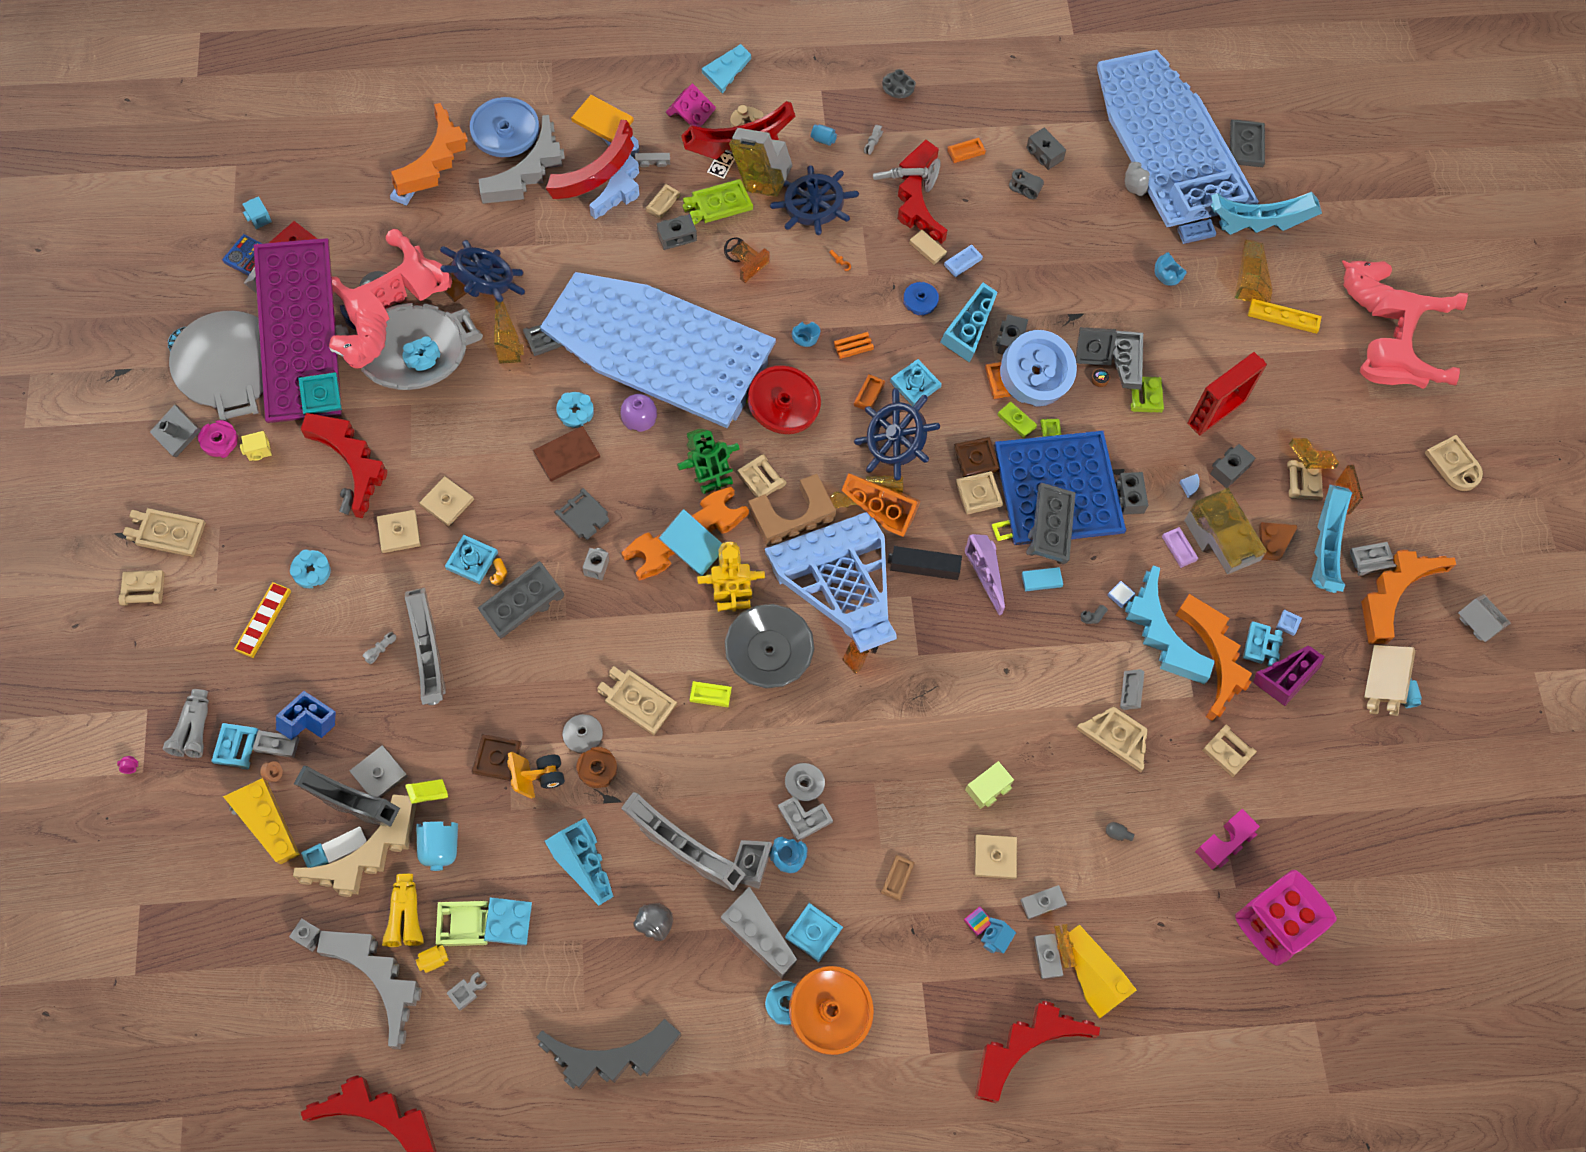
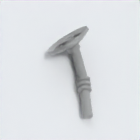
[873,158,941,193]

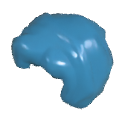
[1154,252,1187,286]
[769,837,808,873]

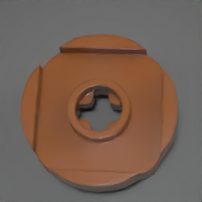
[576,747,617,788]

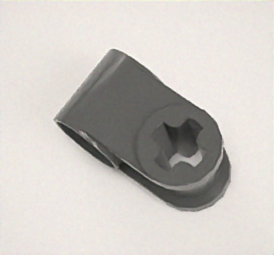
[1009,169,1044,199]

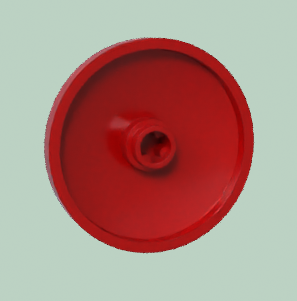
[748,366,821,434]

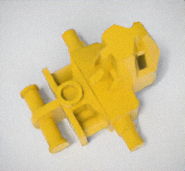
[697,542,765,612]

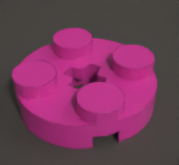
[198,420,238,458]

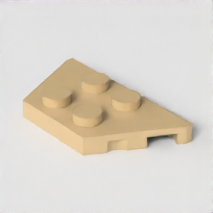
[1076,707,1147,772]

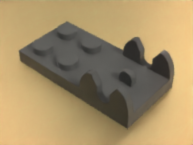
[1026,483,1076,565]
[478,561,564,639]

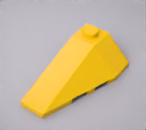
[1063,925,1137,1019]

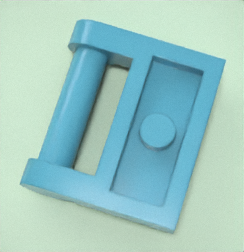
[212,723,259,769]

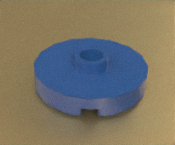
[903,282,939,315]

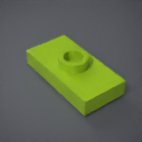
[997,401,1037,439]

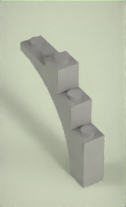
[479,115,565,204]
[405,588,446,705]
[621,792,745,891]
[317,931,422,1049]

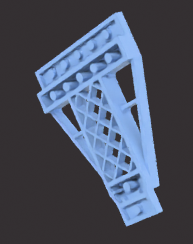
[765,512,897,653]

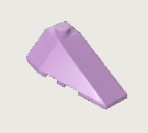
[965,534,1005,615]

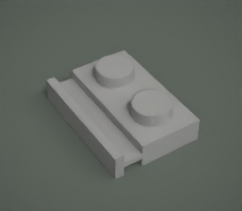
[1349,542,1396,576]

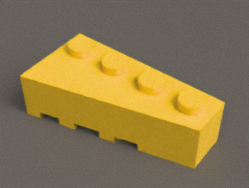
[223,778,300,864]

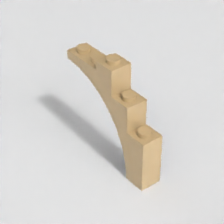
[293,795,417,897]

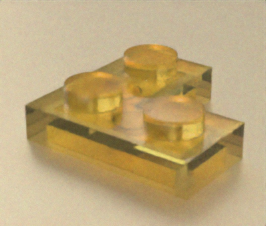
[1289,438,1339,469]

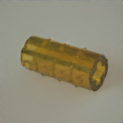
[865,475,903,493]

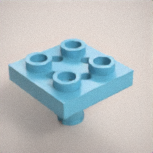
[890,359,942,406]
[445,535,498,584]

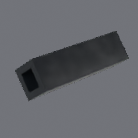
[887,546,962,580]

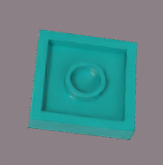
[299,372,342,415]

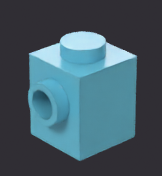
[243,196,272,229]

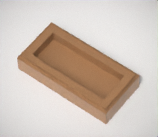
[881,855,915,902]

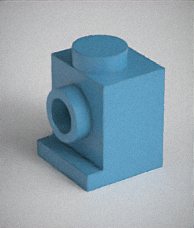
[981,918,1016,954]

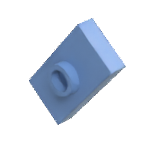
[1177,219,1217,244]

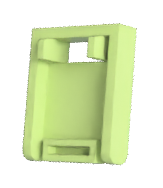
[436,901,489,946]

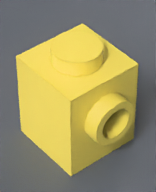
[240,431,272,461]

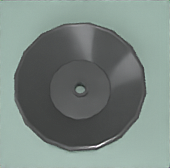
[725,604,815,688]

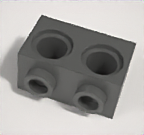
[1115,472,1149,515]

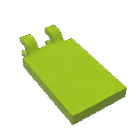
[682,179,753,225]

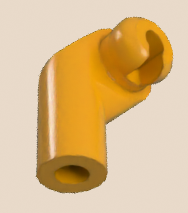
[490,558,508,586]

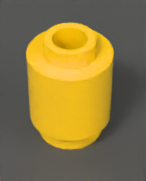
[415,945,449,973]

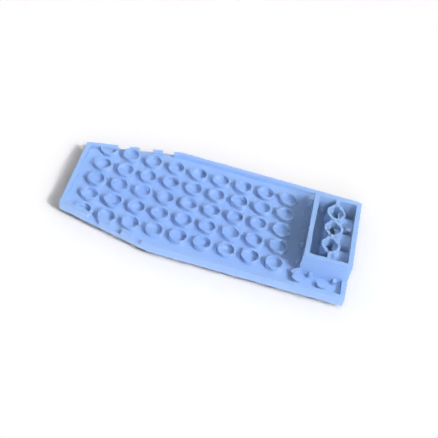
[1097,50,1259,227]
[540,272,776,428]

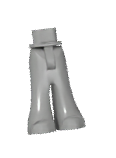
[163,689,209,758]

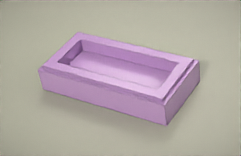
[1162,527,1198,568]

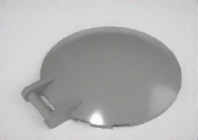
[360,303,483,390]
[169,311,263,421]

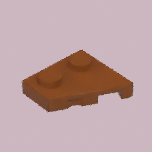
[1259,522,1297,561]

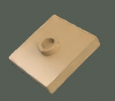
[956,471,1003,515]
[420,476,474,527]
[377,510,421,553]
[975,835,1017,879]

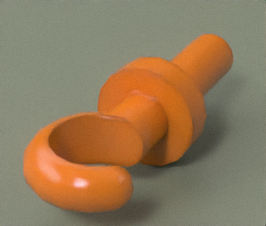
[829,250,851,271]

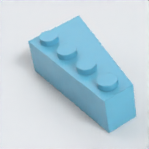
[940,282,998,362]

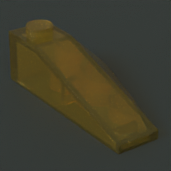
[494,299,524,364]

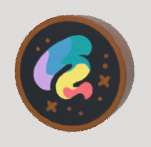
[1091,368,1110,387]

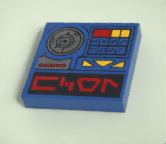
[222,234,262,276]

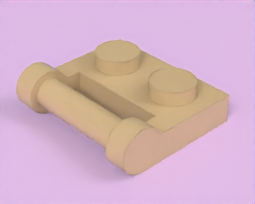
[737,455,787,497]
[1287,460,1323,500]
[119,570,165,606]
[1202,724,1257,777]

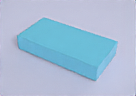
[1021,567,1063,591]

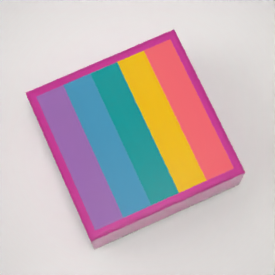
[964,907,991,936]

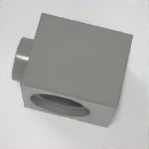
[583,548,609,580]
[289,918,321,952]

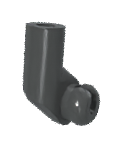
[339,488,354,515]

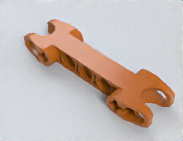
[621,487,749,581]

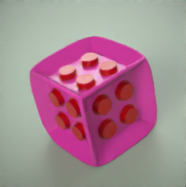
[1235,870,1337,966]

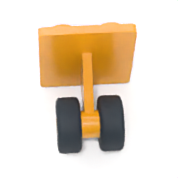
[507,752,565,799]

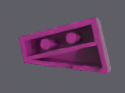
[1253,645,1325,706]

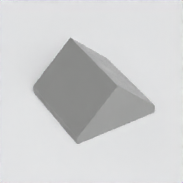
[734,840,772,889]

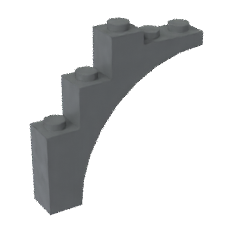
[537,1019,682,1089]

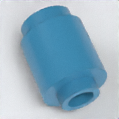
[811,124,837,146]

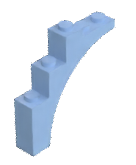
[589,136,639,219]

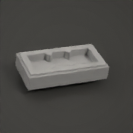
[1120,669,1145,710]
[1020,885,1067,920]
[1034,934,1063,979]

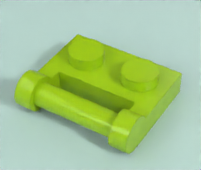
[1131,377,1164,413]

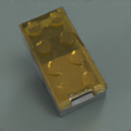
[729,128,793,197]
[1184,488,1267,575]

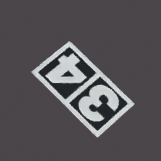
[707,150,737,179]

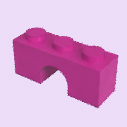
[1195,809,1260,870]

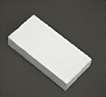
[322,827,367,864]

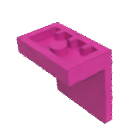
[665,83,716,127]

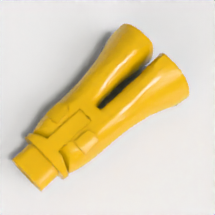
[382,874,424,947]

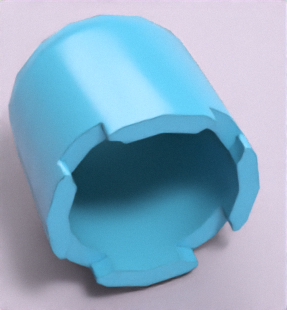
[416,822,458,871]

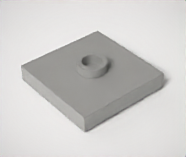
[350,745,408,798]

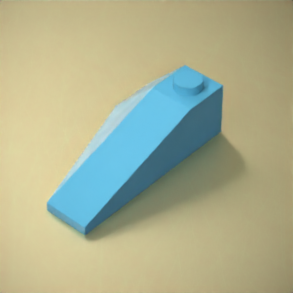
[545,818,614,906]

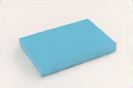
[658,509,722,576]

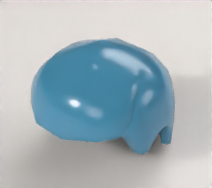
[791,322,821,347]

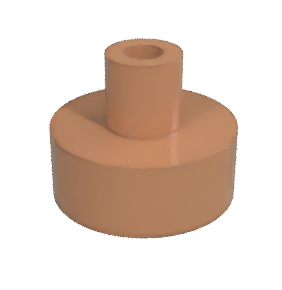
[260,761,282,782]

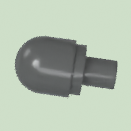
[1106,822,1135,841]

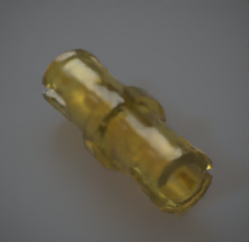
[1054,924,1077,968]

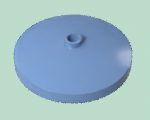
[470,97,539,157]

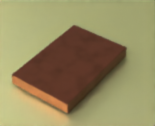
[533,426,600,482]

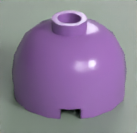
[620,394,657,432]

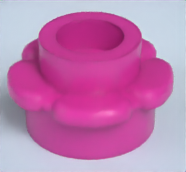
[117,756,138,774]

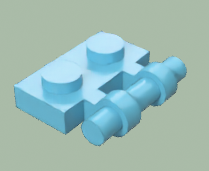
[1243,621,1283,667]

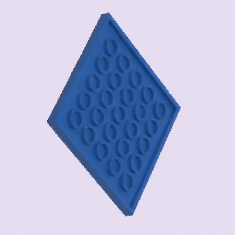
[994,431,1126,546]

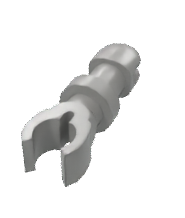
[864,125,883,155]
[363,632,397,664]

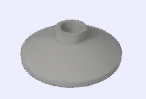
[563,714,603,753]
[785,763,825,801]

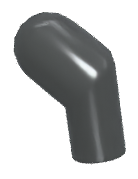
[1081,605,1108,624]

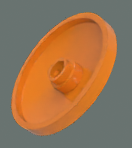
[789,966,874,1055]

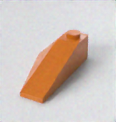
[841,473,921,537]

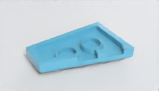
[702,44,751,94]

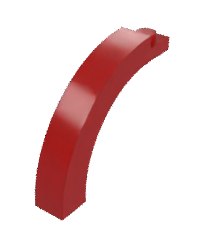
[546,120,634,199]

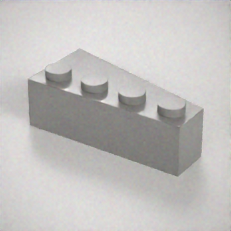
[721,887,797,979]

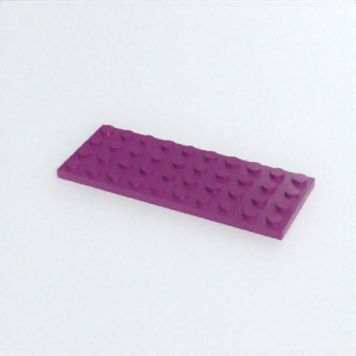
[254,238,342,423]

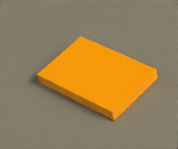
[571,95,634,142]

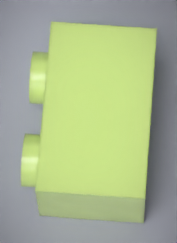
[965,761,1014,809]

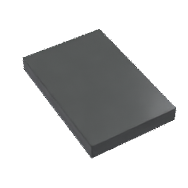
[1230,119,1265,167]

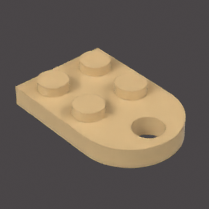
[1425,435,1483,491]

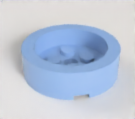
[1000,330,1077,406]

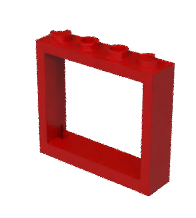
[1187,352,1267,436]

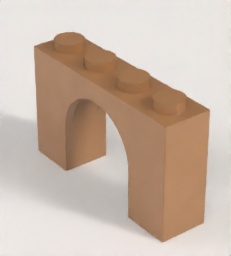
[748,474,836,546]

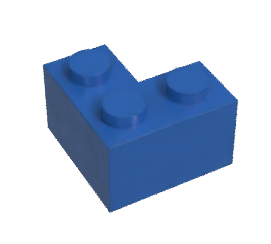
[276,691,336,740]

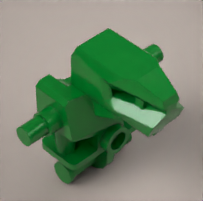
[677,429,740,495]

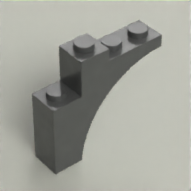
[294,766,400,827]

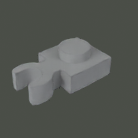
[447,972,487,1011]

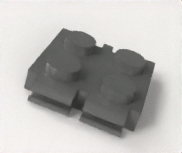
[554,488,610,540]

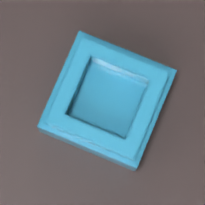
[301,843,329,868]

